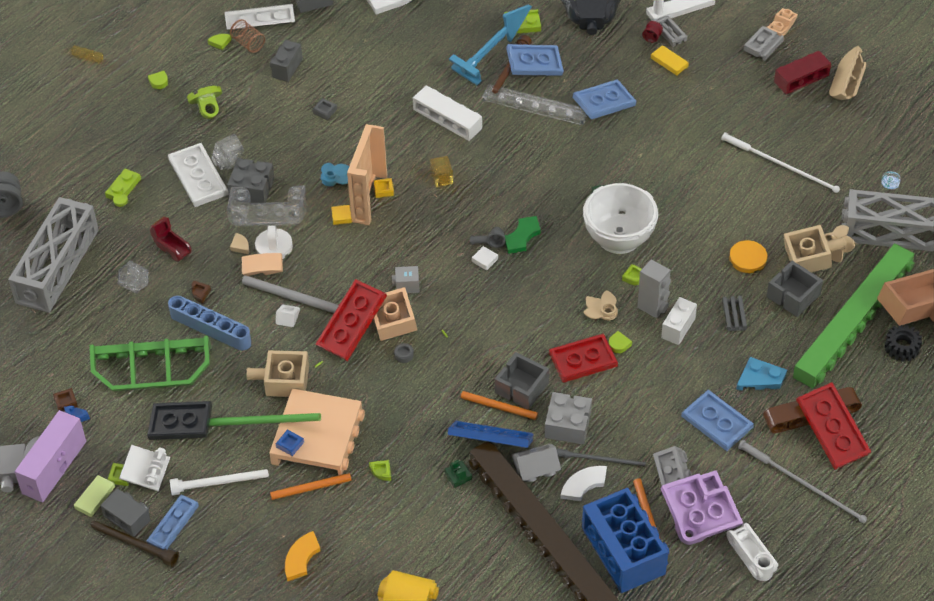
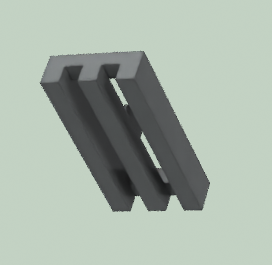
[722,296,747,331]

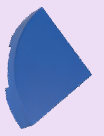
[64,406,90,422]

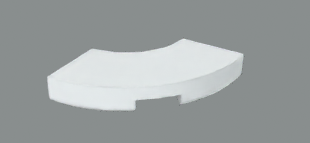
[561,466,607,501]

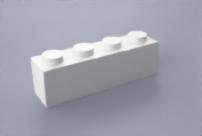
[413,86,482,141]

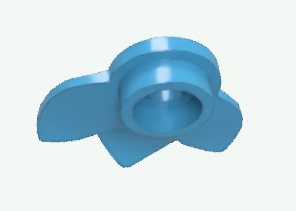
[321,163,349,186]

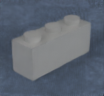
[637,259,671,318]

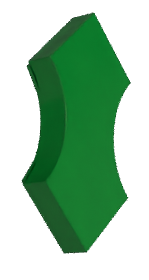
[505,216,541,254]

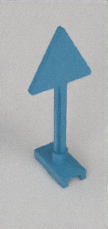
[449,4,532,85]

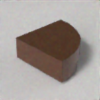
[192,280,211,304]

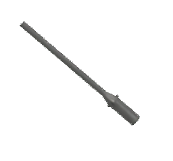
[556,448,646,466]

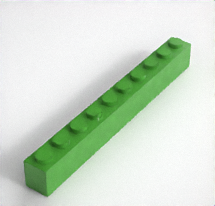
[793,243,915,389]

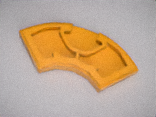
[285,531,321,582]

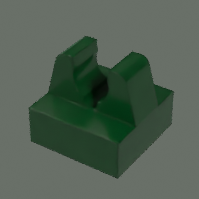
[444,460,472,488]

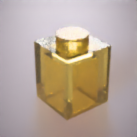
[430,156,453,187]

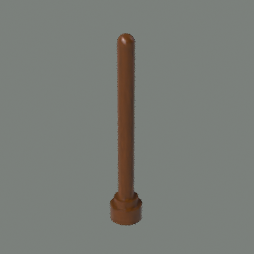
[492,35,532,94]

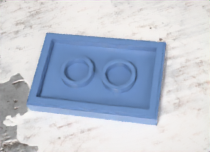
[506,44,564,76]
[573,79,636,119]
[681,390,754,451]

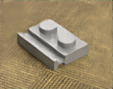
[743,26,784,61]

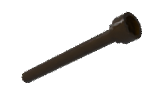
[90,520,179,567]

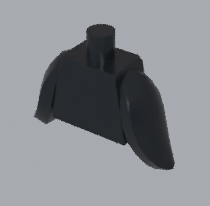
[561,0,621,35]

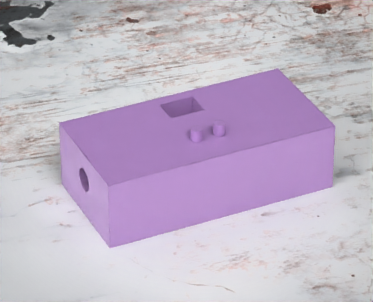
[14,410,86,503]

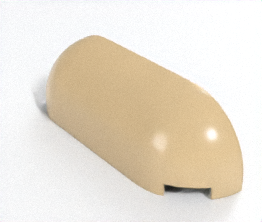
[829,46,866,100]

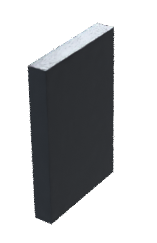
[147,401,212,440]

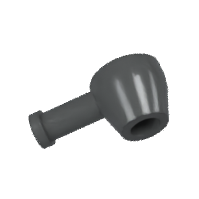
[470,227,506,248]

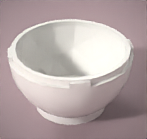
[583,183,658,254]

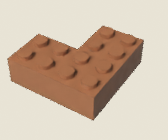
[877,269,934,326]

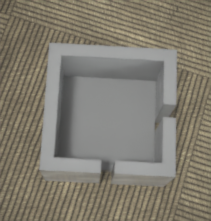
[545,392,592,444]

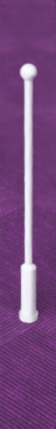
[721,132,840,193]

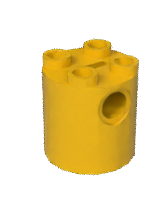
[377,570,439,601]

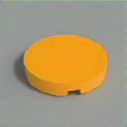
[729,240,767,273]

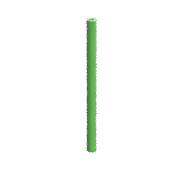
[209,413,321,426]

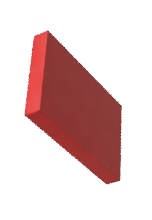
[549,333,618,383]

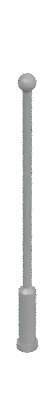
[738,440,867,523]

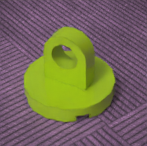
[187,85,222,119]

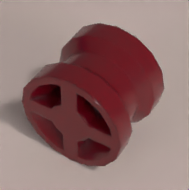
[642,21,663,43]

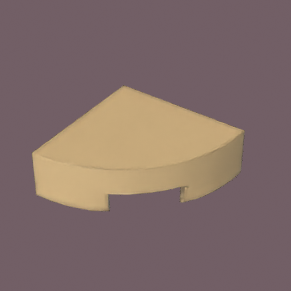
[230,233,249,254]

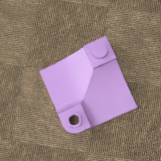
[660,470,743,545]

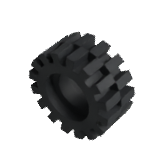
[884,324,922,362]

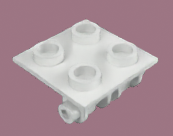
[119,445,170,491]

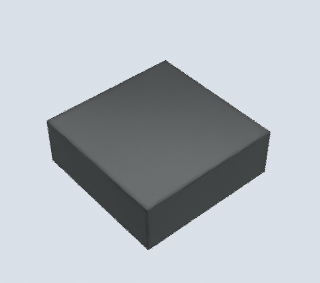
[312,98,337,120]

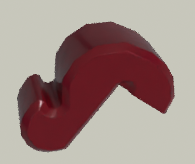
[150,216,192,262]

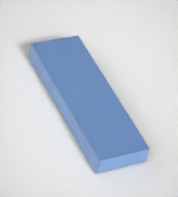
[146,494,199,550]

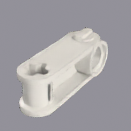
[727,523,778,581]

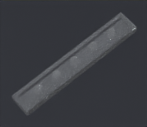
[483,84,588,125]

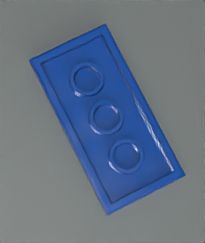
[448,421,534,448]

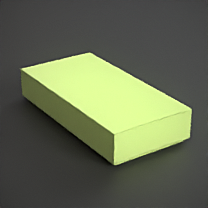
[74,475,115,517]

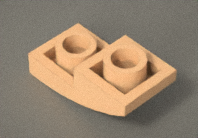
[767,8,798,36]
[242,253,283,276]

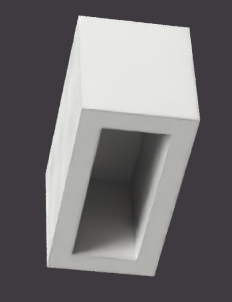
[661,297,697,345]

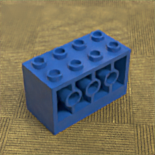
[582,487,669,593]

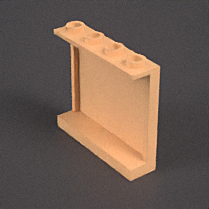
[347,124,387,225]
[269,388,365,476]

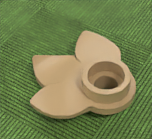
[824,225,855,262]
[583,290,618,320]

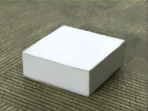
[472,246,498,271]

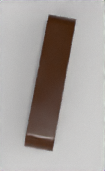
[763,387,862,434]

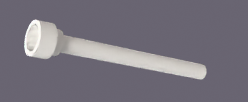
[170,469,269,495]

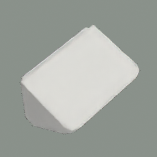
[276,304,300,327]

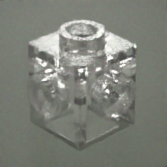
[117,260,149,293]

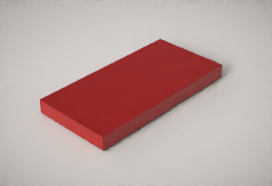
[316,279,387,361]
[796,382,871,470]

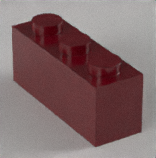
[774,51,831,95]

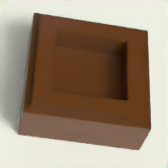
[53,388,78,411]

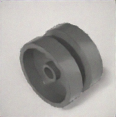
[0,171,23,218]

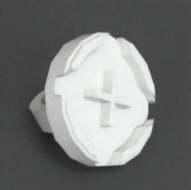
[255,225,293,259]

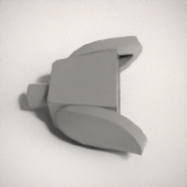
[0,436,39,492]

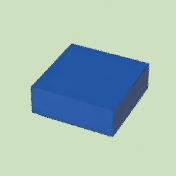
[275,429,304,456]

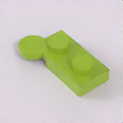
[105,169,141,207]

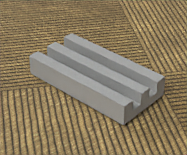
[656,16,687,47]

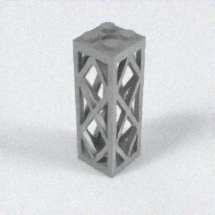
[841,189,934,251]
[8,197,99,313]

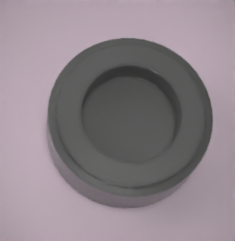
[394,343,414,363]

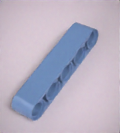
[168,296,251,350]

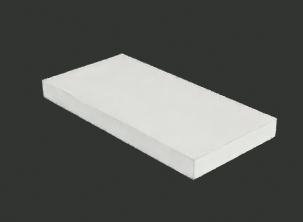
[168,143,229,207]

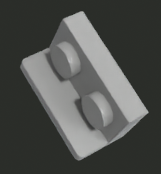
[653,446,692,485]

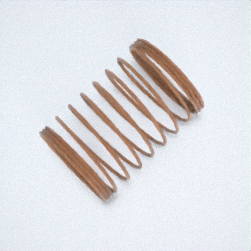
[230,19,265,53]

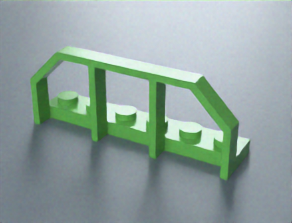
[89,336,211,391]

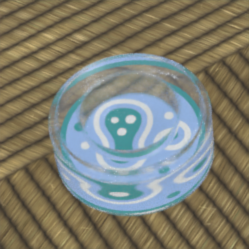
[881,171,901,189]

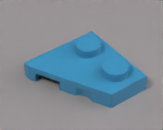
[736,357,787,390]

